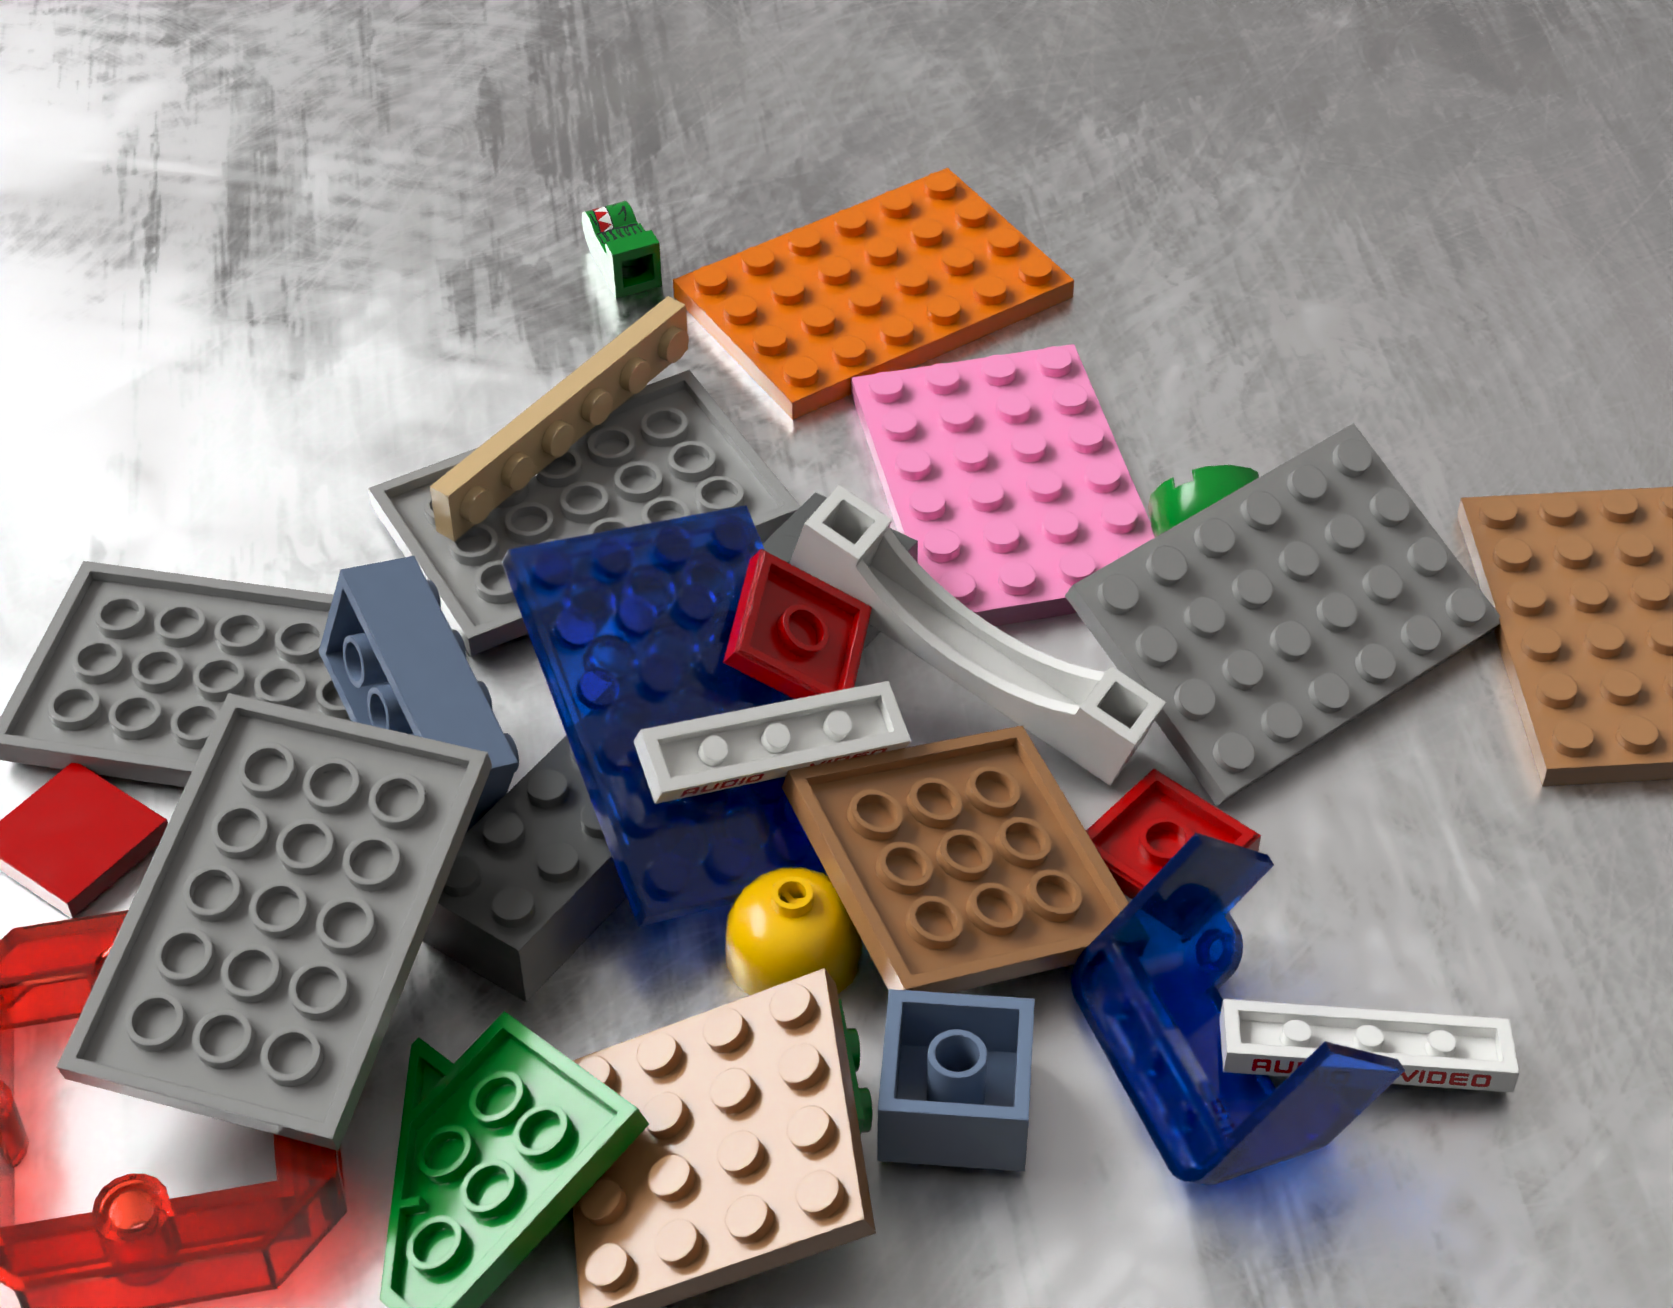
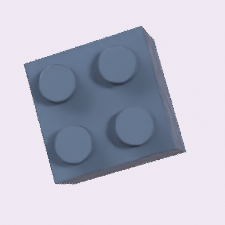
[877,989,1035,1171]

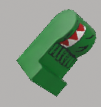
[582,201,662,299]

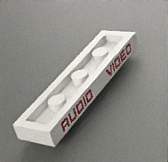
[633,681,911,804]
[1220,999,1519,1092]

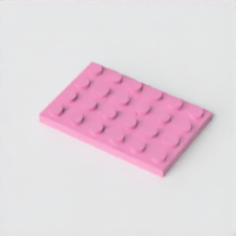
[851,344,1155,626]

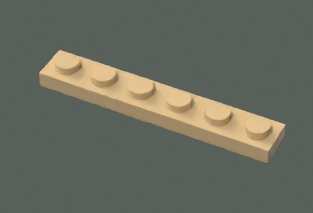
[430,296,689,542]

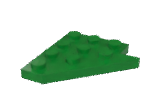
[379,1011,649,1308]

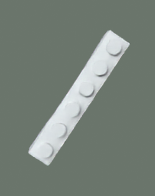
[789,484,1166,786]

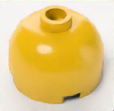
[725,867,862,996]

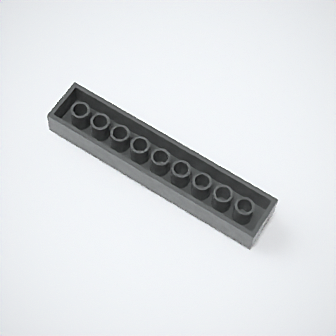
[423,492,918,1002]

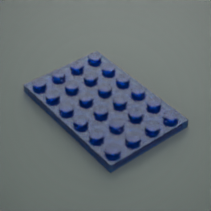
[502,505,828,928]

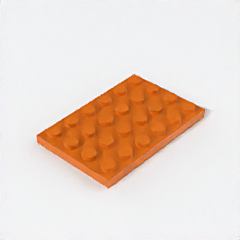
[673,168,1074,420]

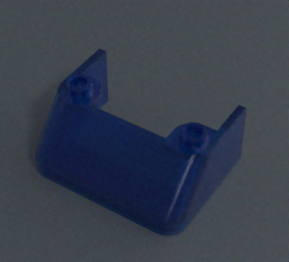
[1071,833,1405,1186]

